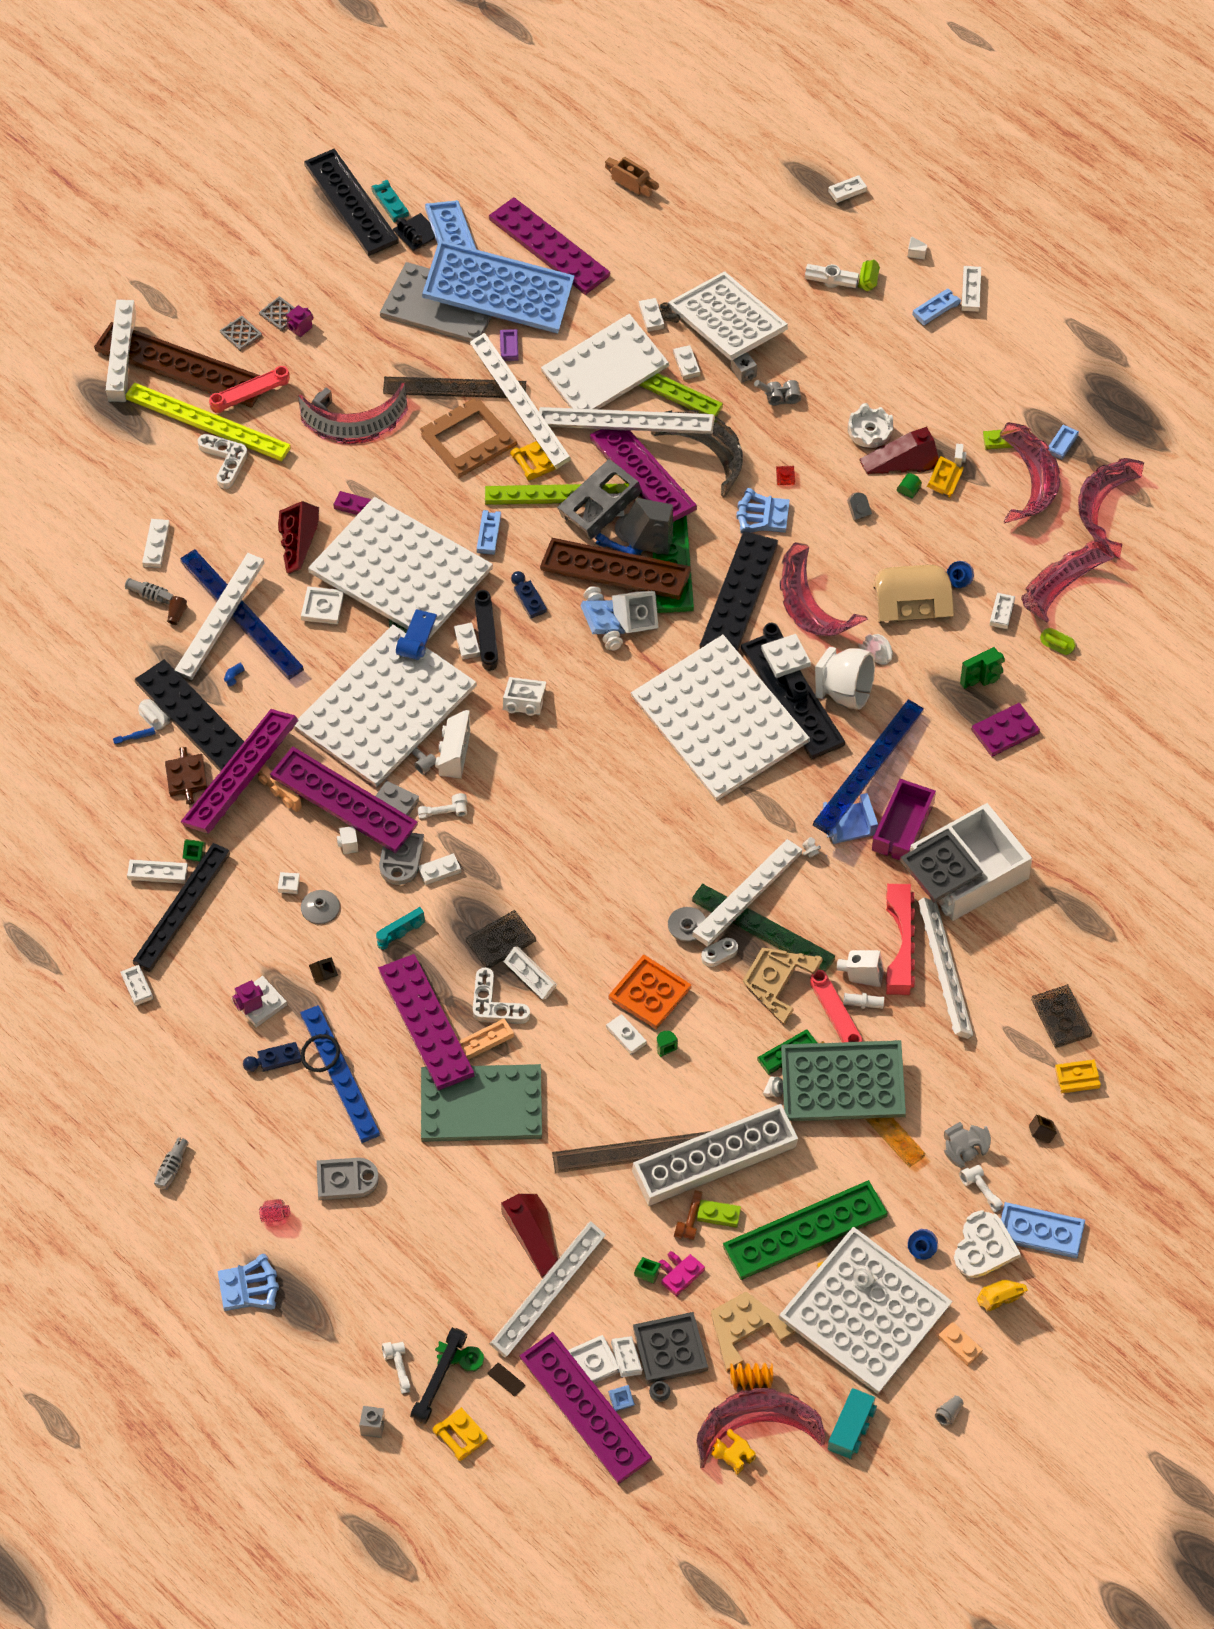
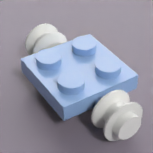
[580,586,625,651]

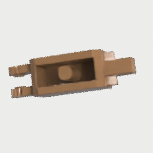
[605,157,660,197]

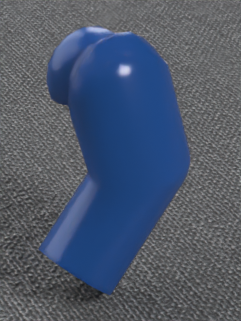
[224,663,245,687]

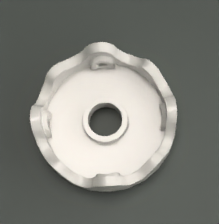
[848,403,893,448]

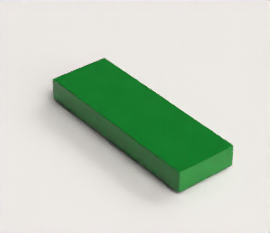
[757,1029,818,1075]

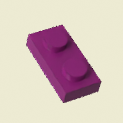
[333,491,372,515]

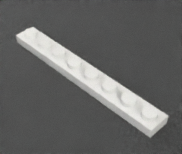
[175,553,265,680]
[692,839,802,947]
[918,897,973,1039]
[489,1221,606,1358]

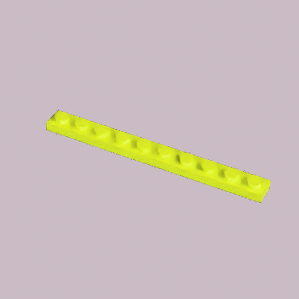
[125,382,291,461]

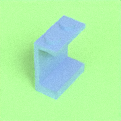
[820,793,878,844]

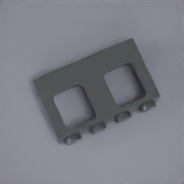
[557,459,642,540]

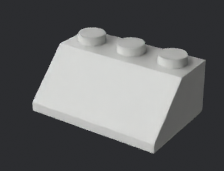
[435,710,471,779]

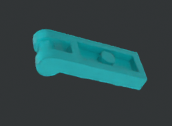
[371,180,409,222]
[376,907,425,950]

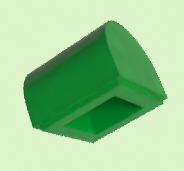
[897,473,922,499]
[182,839,206,862]
[657,1031,678,1057]
[634,1257,661,1284]

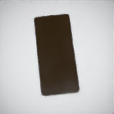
[487,1363,525,1396]

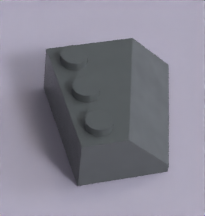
[619,498,673,555]

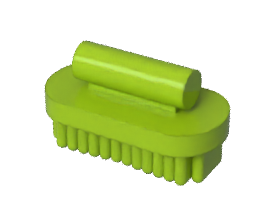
[858,259,880,291]
[1040,628,1076,655]

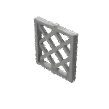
[259,296,295,331]
[219,316,262,351]

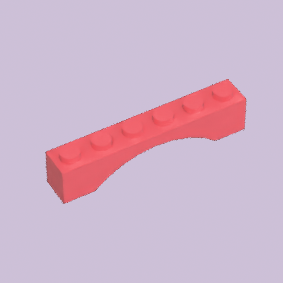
[886,883,915,995]

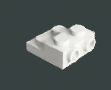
[503,677,546,716]

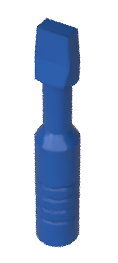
[113,727,156,744]

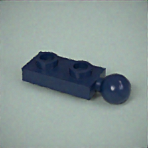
[511,571,547,619]
[243,1042,301,1072]

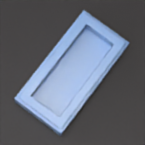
[1046,425,1079,460]

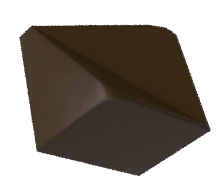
[309,957,338,983]
[1029,1114,1057,1143]

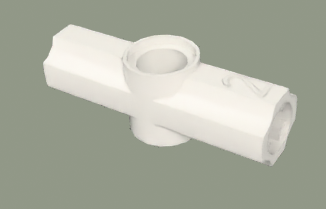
[805,264,859,288]

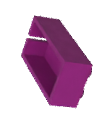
[872,779,936,860]

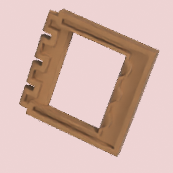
[420,398,517,479]

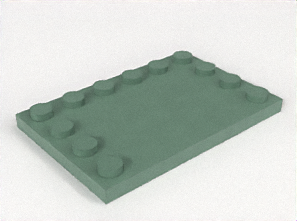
[781,1040,906,1121]
[421,1064,542,1142]

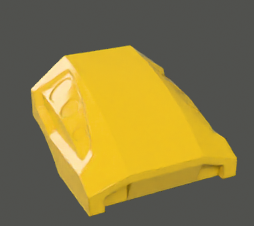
[977,1280,1028,1312]

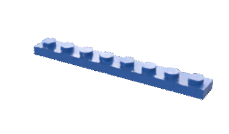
[300,1005,380,1143]

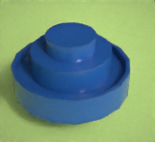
[947,561,974,588]
[908,1229,938,1260]

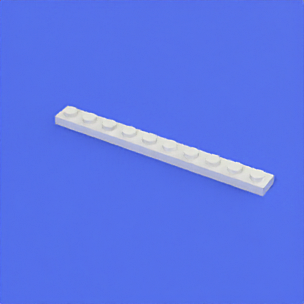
[470,333,571,469]
[539,407,715,434]

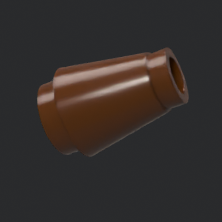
[167,596,188,625]

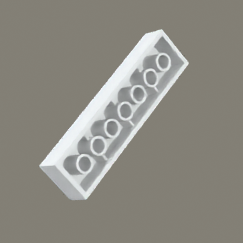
[632,1104,798,1206]

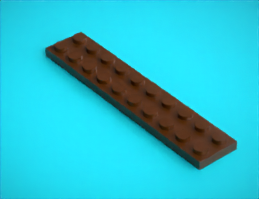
[94,322,261,408]

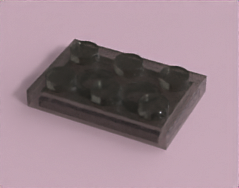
[465,910,536,968]
[1031,984,1092,1048]

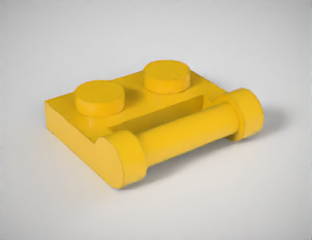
[510,441,556,480]
[432,1407,488,1461]

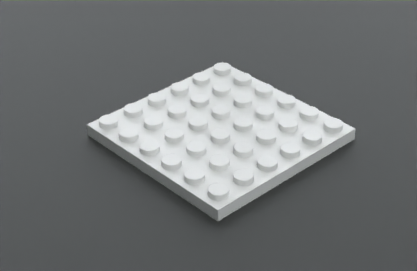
[778,1227,952,1394]

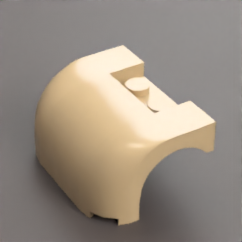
[873,564,954,622]

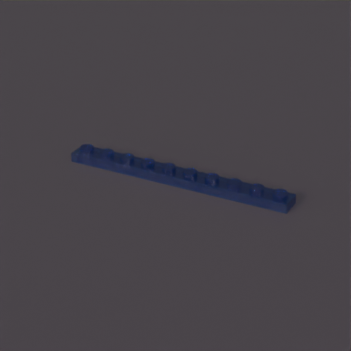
[180,549,304,680]
[812,699,924,835]

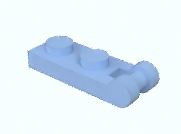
[912,289,961,325]
[477,510,501,555]

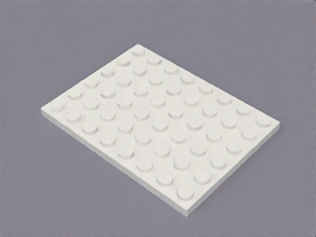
[308,497,493,640]
[294,625,477,788]
[631,635,810,801]

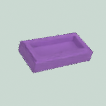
[500,329,519,361]

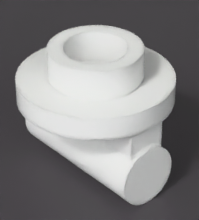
[802,837,821,858]
[763,1077,783,1098]
[853,1265,878,1288]

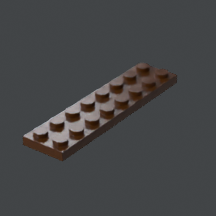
[540,538,691,600]

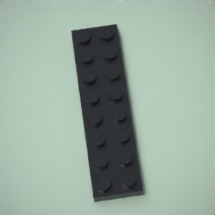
[304,148,399,256]
[700,531,778,652]
[741,636,845,760]
[135,659,244,772]

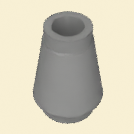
[935,1395,964,1426]

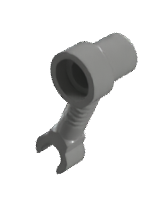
[411,748,436,775]

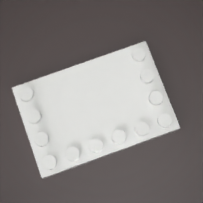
[668,272,788,361]
[541,314,669,409]

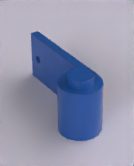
[396,609,437,660]

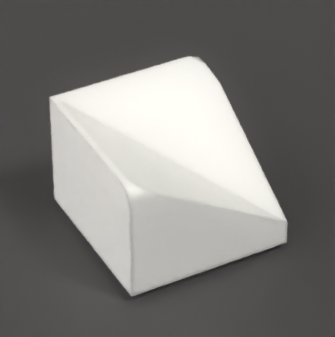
[908,237,927,260]

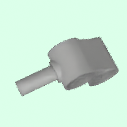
[754,380,801,406]

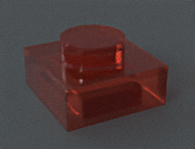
[776,466,795,485]

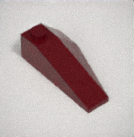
[860,427,939,474]
[278,501,319,574]
[501,1194,558,1278]

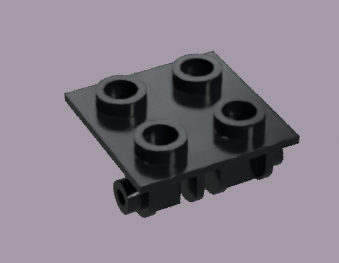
[393,213,435,251]

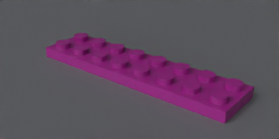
[489,197,610,295]
[590,429,697,522]
[181,709,299,834]
[270,746,418,853]
[378,954,475,1091]
[519,1332,652,1485]

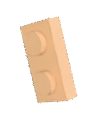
[938,1322,983,1366]

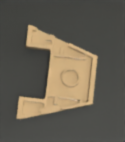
[743,948,823,1025]
[711,1292,796,1372]

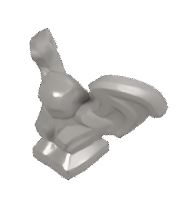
[944,1122,991,1168]

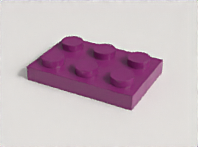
[971,702,1040,757]

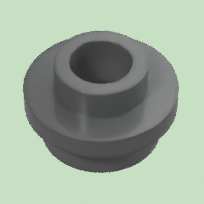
[649,1381,670,1402]

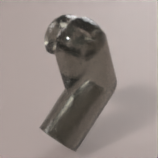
[660,302,680,323]

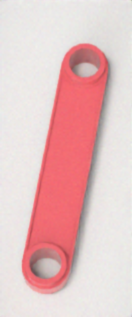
[209,366,290,413]
[810,969,863,1042]

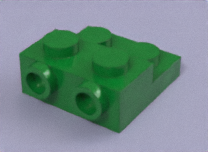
[960,647,1005,689]

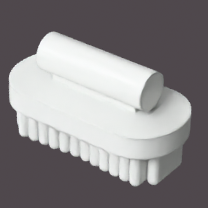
[138,699,170,730]

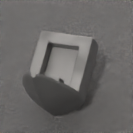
[310,388,332,416]
[847,493,872,520]

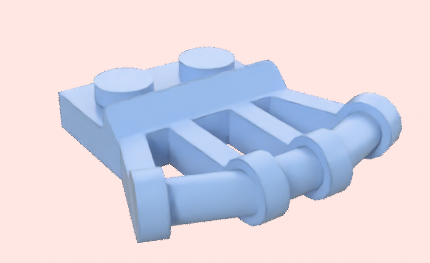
[736,488,790,533]
[218,1254,279,1311]

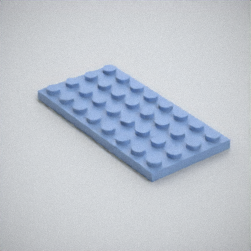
[422,240,574,334]

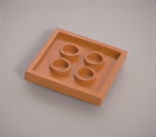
[608,954,691,1030]

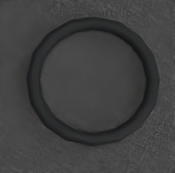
[300,1034,340,1072]

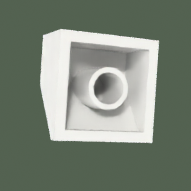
[612,591,658,633]

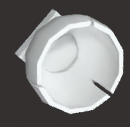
[815,647,875,710]

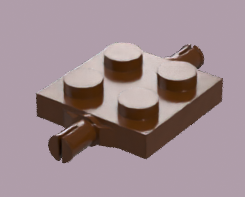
[165,747,208,805]

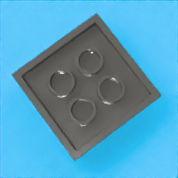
[900,830,983,903]
[633,1312,708,1384]

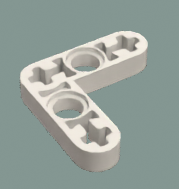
[198,434,248,489]
[473,967,530,1024]

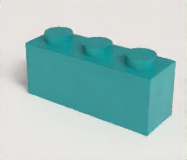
[828,1388,877,1459]

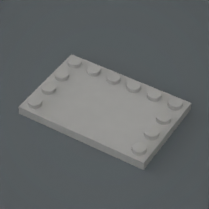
[380,262,492,342]

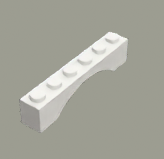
[106,300,136,402]

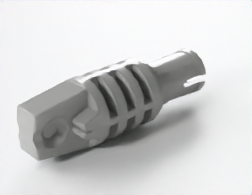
[125,578,174,604]
[154,1137,189,1190]

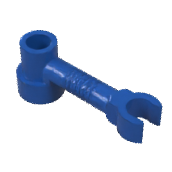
[595,533,643,556]

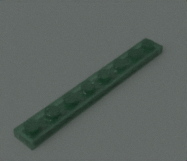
[692,883,835,972]

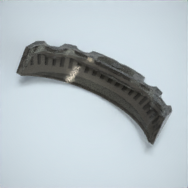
[651,410,743,498]

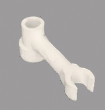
[418,793,468,819]
[959,1165,1003,1213]
[382,1342,410,1394]

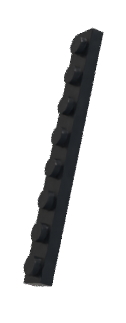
[133,843,230,972]

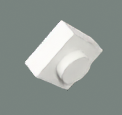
[954,444,966,468]
[278,872,300,894]

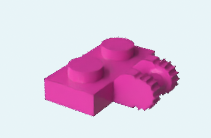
[658,1251,705,1297]

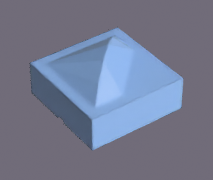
[608,1385,635,1411]

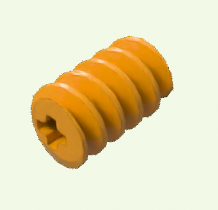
[730,1363,773,1390]

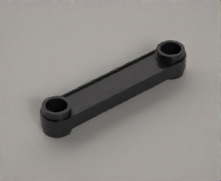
[474,590,498,671]
[763,622,809,701]
[410,1327,468,1424]

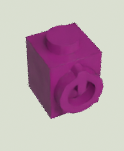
[286,305,314,338]
[232,980,264,1015]

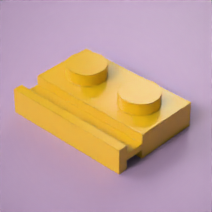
[926,456,964,498]
[1055,1059,1101,1094]

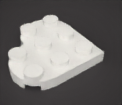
[954,1210,1021,1279]

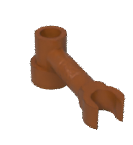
[674,1190,703,1240]

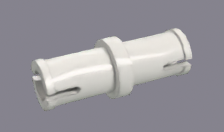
[843,993,884,1009]

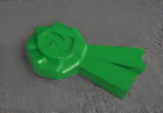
[435,1341,484,1372]

